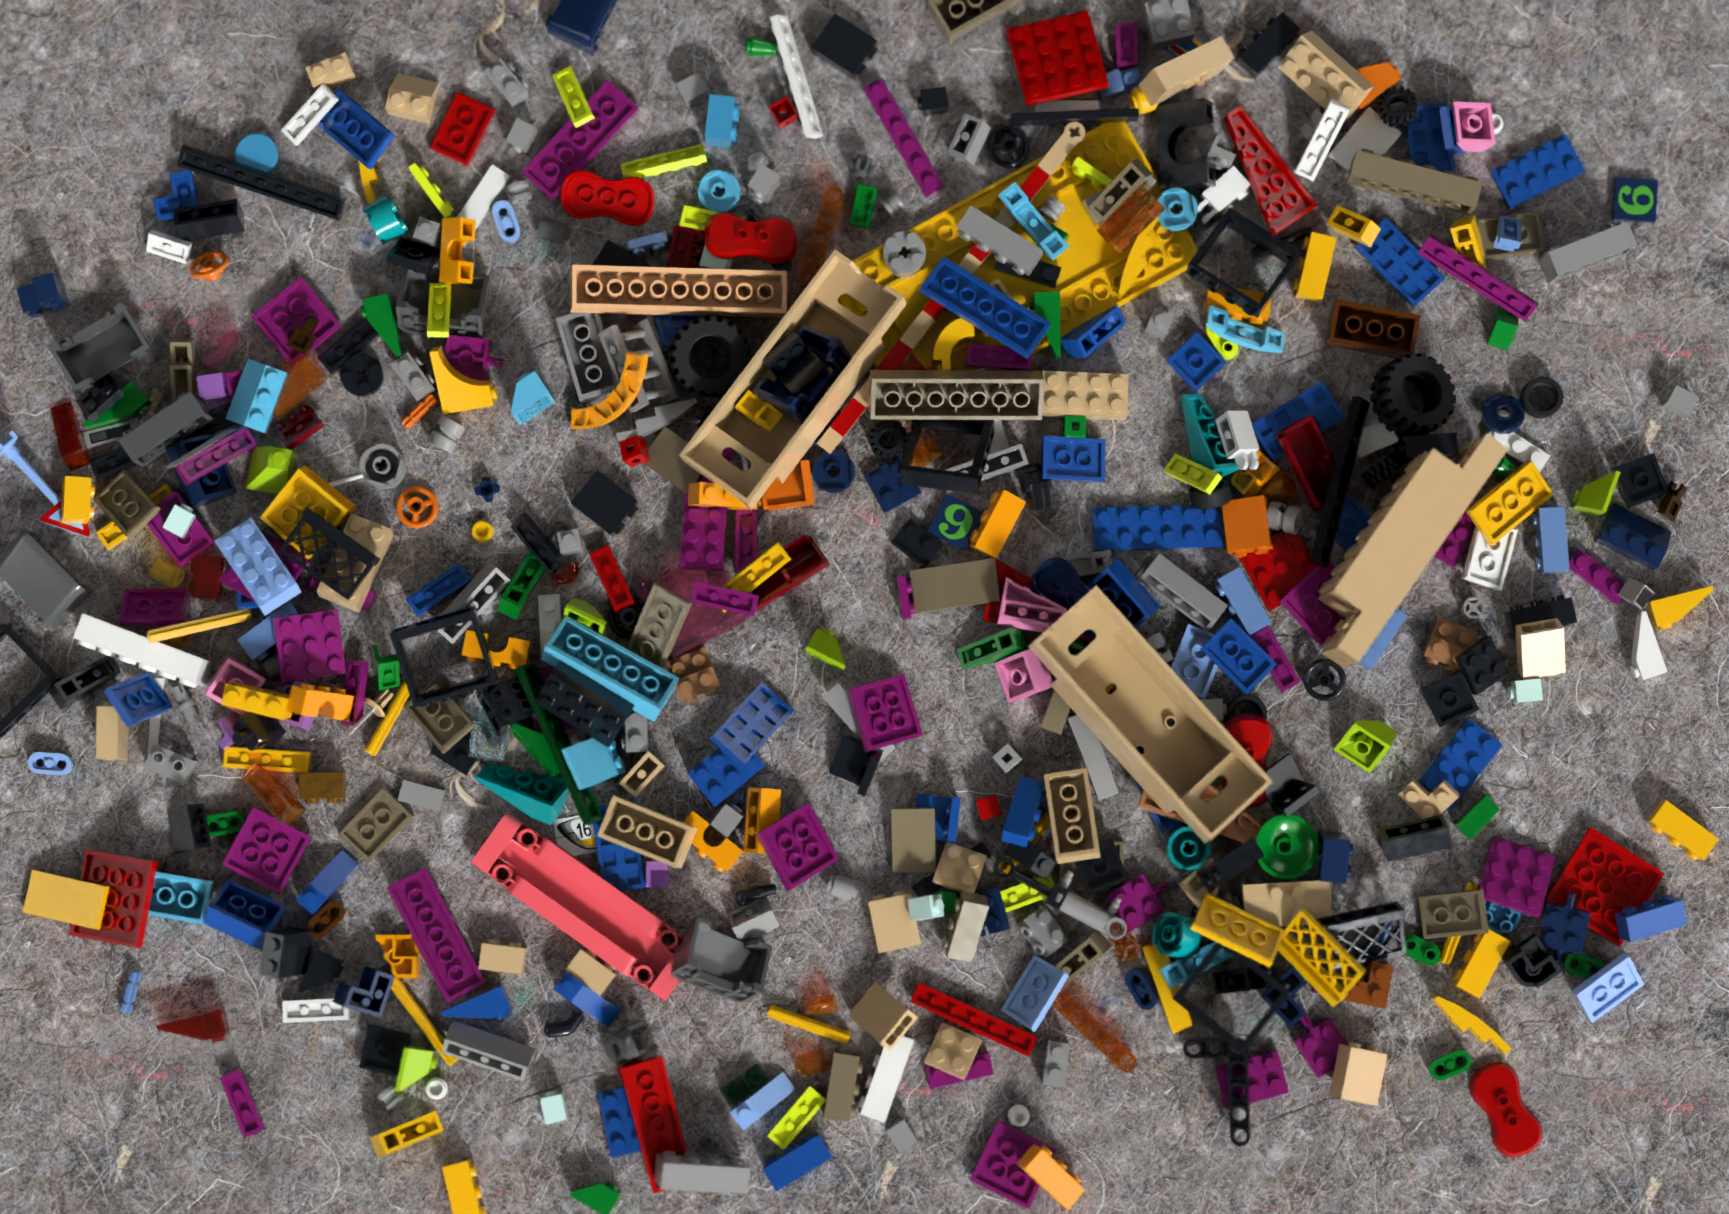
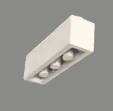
[857,1035,914,1123]

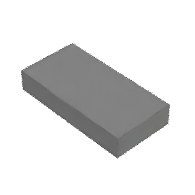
[398,780,446,812]

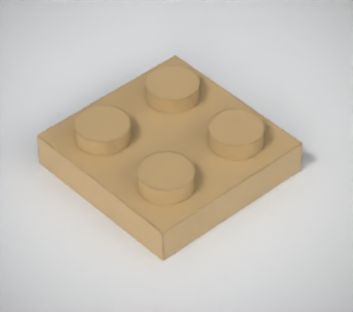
[932,842,987,893]
[924,1022,982,1080]

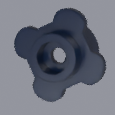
[474,477,500,503]

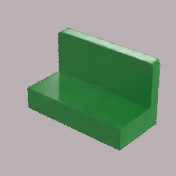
[372,645,400,691]
[1453,794,1500,840]

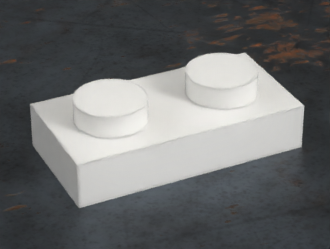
[146,230,192,264]

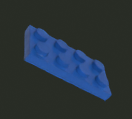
[1403,103,1456,172]
[1489,134,1585,210]
[1354,218,1445,308]
[1252,381,1345,462]
[710,682,794,768]
[1418,718,1503,812]
[593,801,646,891]

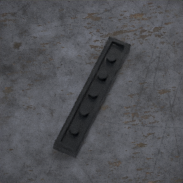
[1010,108,1139,126]

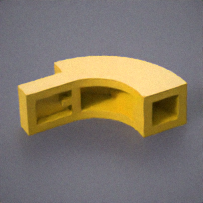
[932,318,975,370]

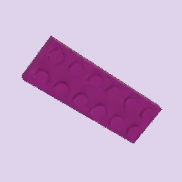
[521,79,639,201]
[679,448,731,571]
[386,867,486,1004]

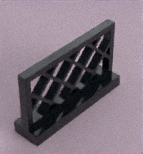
[278,507,381,600]
[1316,901,1407,971]

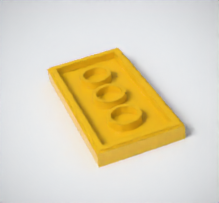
[1466,460,1554,546]
[23,870,109,930]
[1190,893,1285,967]

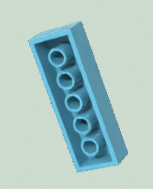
[541,616,679,722]

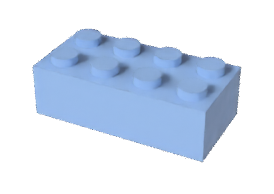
[214,517,301,615]

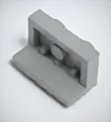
[1203,133,1236,173]
[1017,905,1069,959]

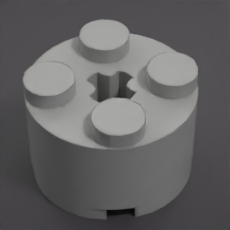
[883,231,926,278]
[360,444,406,489]

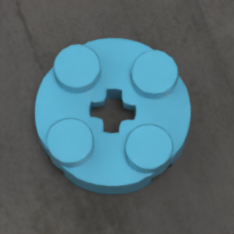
[698,170,740,213]
[1155,188,1198,231]

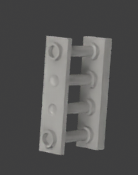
[598,318,680,413]

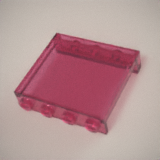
[637,563,750,659]

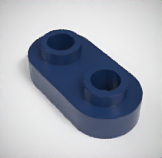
[1125,968,1159,1010]

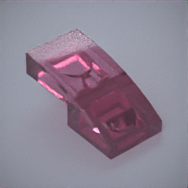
[203,329,241,370]

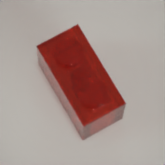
[189,555,225,601]

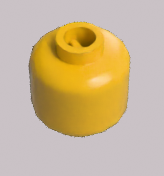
[1128,86,1159,114]

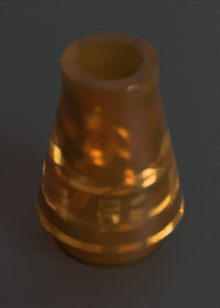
[804,993,837,1015]

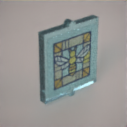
[468,721,507,762]

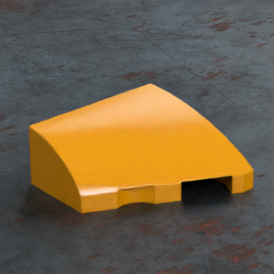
[1230,450,1279,498]
[375,934,420,978]

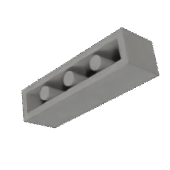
[957,205,1043,276]
[945,443,1029,494]
[1139,553,1228,632]
[437,561,511,644]
[442,1020,535,1081]

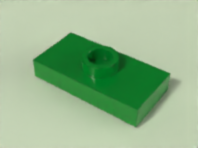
[849,183,878,230]

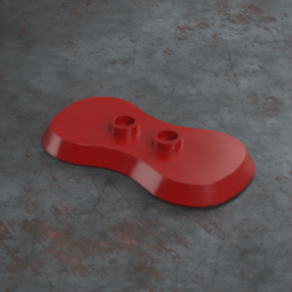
[561,170,655,226]
[704,212,797,264]
[1222,714,1273,808]
[1469,1062,1542,1157]

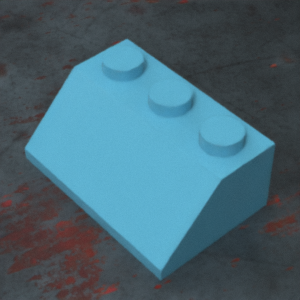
[225,359,289,434]
[511,371,555,425]
[148,872,213,925]

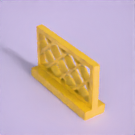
[1277,908,1366,1007]

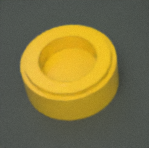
[472,520,494,542]

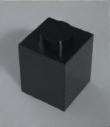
[916,86,949,116]

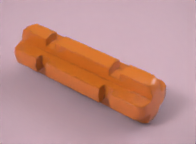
[401,394,437,429]

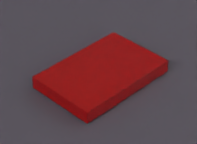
[429,91,496,167]

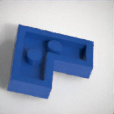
[153,170,199,222]

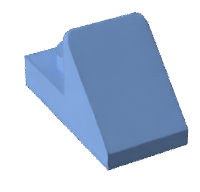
[1099,67,1142,100]
[1493,215,1521,252]

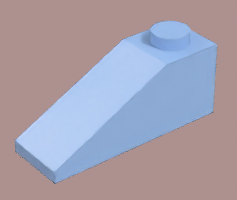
[730,1072,796,1130]

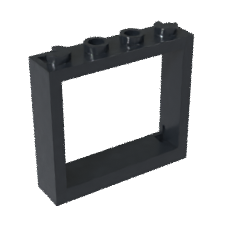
[1186,207,1302,318]
[897,420,995,494]
[390,606,498,707]
[0,623,62,739]
[1172,942,1292,1055]

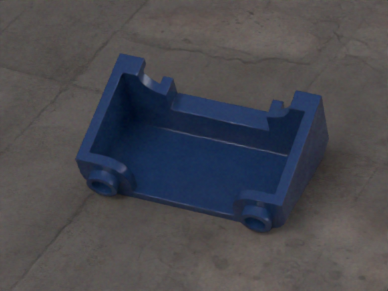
[545,0,618,56]
[753,325,852,425]

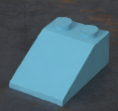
[562,738,626,790]

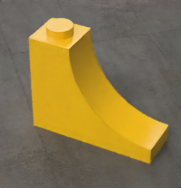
[429,346,499,414]

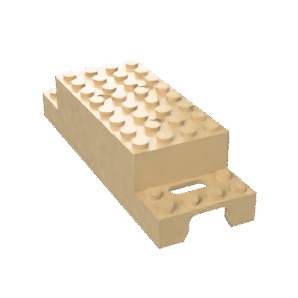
[679,250,906,510]
[1318,434,1508,668]
[1028,586,1273,843]

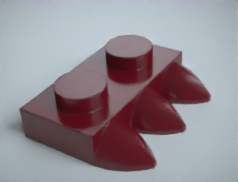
[666,225,704,268]
[276,405,324,450]

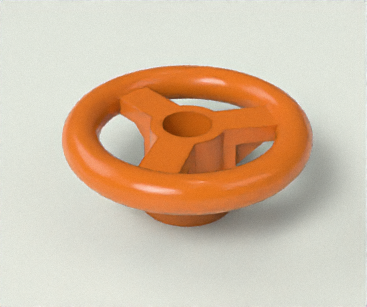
[188,251,229,281]
[396,486,439,528]

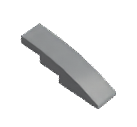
[616,398,698,443]
[822,683,896,762]
[1067,715,1119,801]

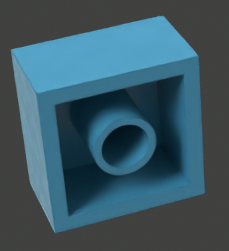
[705,94,740,149]

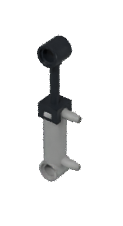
[993,857,1127,939]

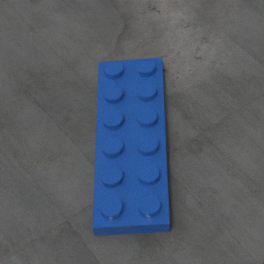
[919,256,1051,359]
[1092,505,1223,551]

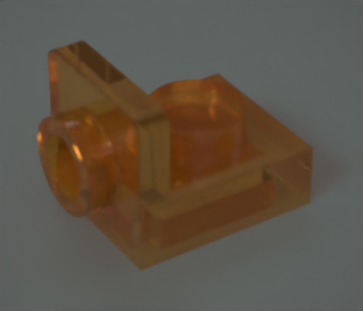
[794,1049,828,1078]

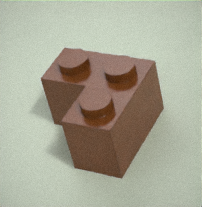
[1341,961,1394,1009]

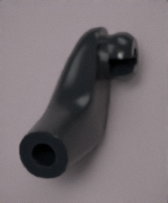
[735,884,776,905]
[544,1011,584,1038]

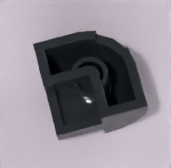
[1502,933,1562,988]

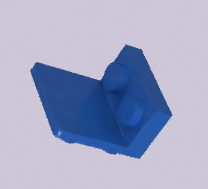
[916,794,961,842]

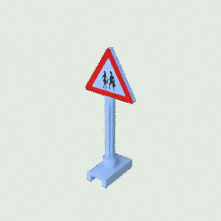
[0,431,90,537]

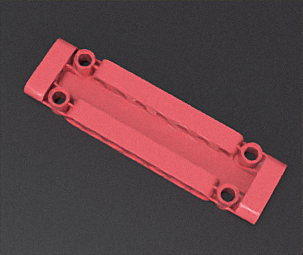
[471,812,684,1001]

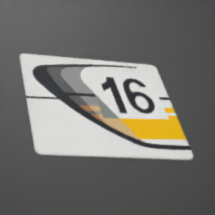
[553,816,597,856]

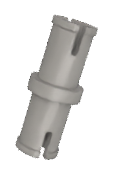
[170,684,202,728]

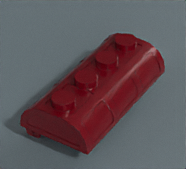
[1275,415,1350,511]
[750,534,830,612]

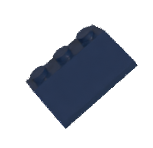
[166,433,237,508]
[1595,503,1671,570]

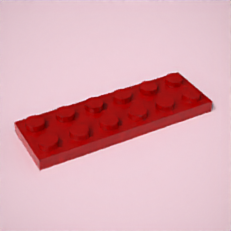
[619,1055,688,1194]

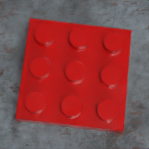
[1238,531,1316,612]

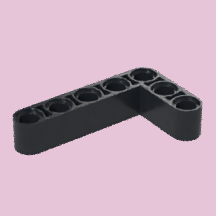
[1183,1037,1251,1146]

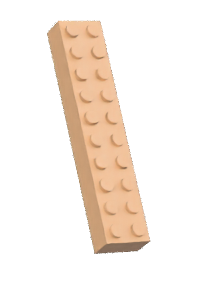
[570,265,787,318]

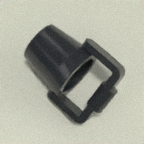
[1018,463,1052,510]

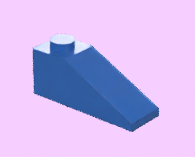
[1061,305,1126,358]
[296,850,359,914]
[553,972,621,1027]
[441,986,513,1021]

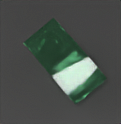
[719,1063,769,1107]

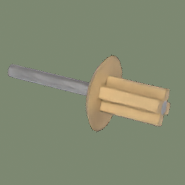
[347,689,394,736]

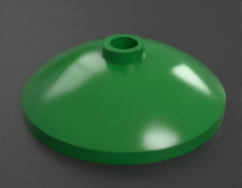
[1255,815,1319,879]

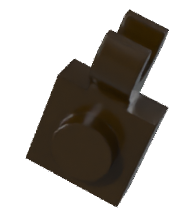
[287,316,319,356]
[1657,481,1687,522]

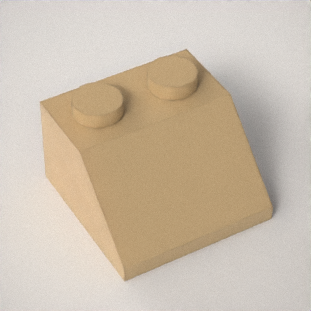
[385,73,439,124]

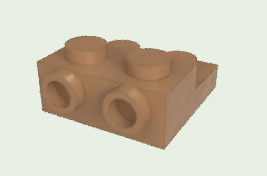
[1421,616,1478,673]
[666,647,721,705]

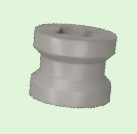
[507,180,532,204]
[879,192,905,219]
[1039,196,1066,223]
[1460,597,1484,620]
[377,1083,405,1111]

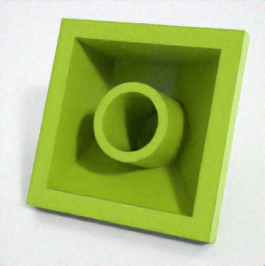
[245,446,296,495]
[1571,471,1621,517]
[562,598,606,636]
[805,627,846,672]
[1333,720,1398,773]
[395,1045,438,1092]

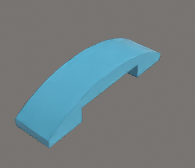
[998,182,1069,260]
[1206,305,1286,353]
[1160,941,1234,989]

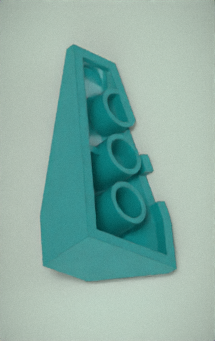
[1181,393,1239,477]
[476,764,569,825]

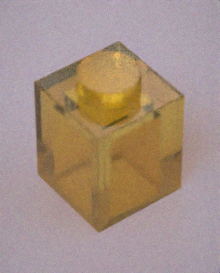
[147,556,184,589]

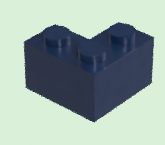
[16,273,70,318]
[1317,831,1353,883]
[333,966,395,1018]
[1260,966,1308,1029]

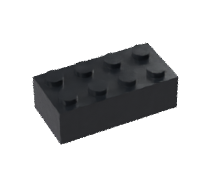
[535,660,635,748]

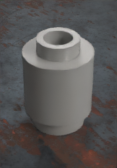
[826,874,859,901]

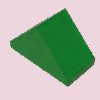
[1487,305,1519,350]

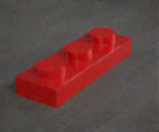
[589,545,635,612]

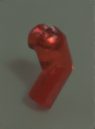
[551,561,579,585]

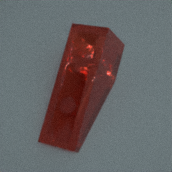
[51,401,91,471]
[156,1009,230,1043]

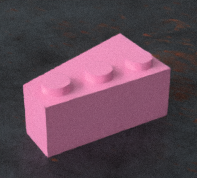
[997,577,1067,633]

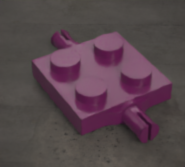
[430,335,503,381]
[1105,873,1169,933]
[1293,1014,1348,1078]

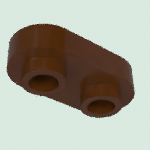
[307,901,346,938]

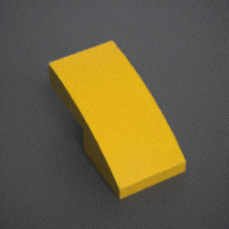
[734,390,783,432]

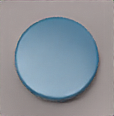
[235,133,279,174]
[1485,901,1522,934]

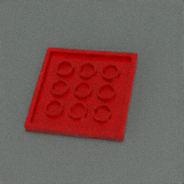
[1006,10,1109,107]
[1544,827,1665,947]
[69,849,158,949]

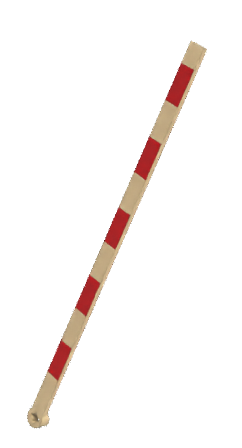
[817,122,1085,454]

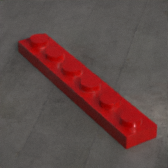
[910,982,1038,1057]

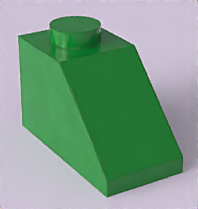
[569,1181,622,1214]

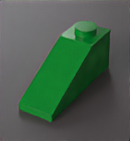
[1029,292,1061,359]
[361,293,403,358]
[82,381,153,430]
[498,551,545,621]
[956,627,1029,670]
[509,723,560,778]

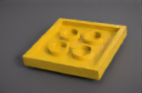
[260,468,350,560]

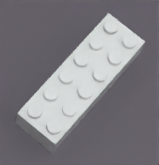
[73,613,213,688]

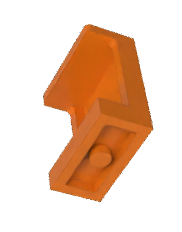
[758,460,815,512]
[1222,495,1273,558]

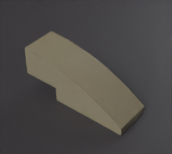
[169,338,196,403]
[1041,690,1071,735]

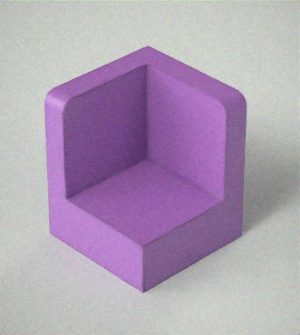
[197,373,229,400]
[217,712,239,750]
[646,861,669,888]

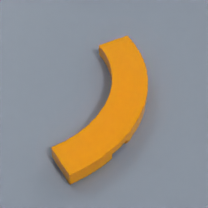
[570,351,648,429]

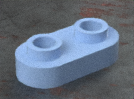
[492,200,521,243]
[625,233,668,255]
[28,752,73,775]

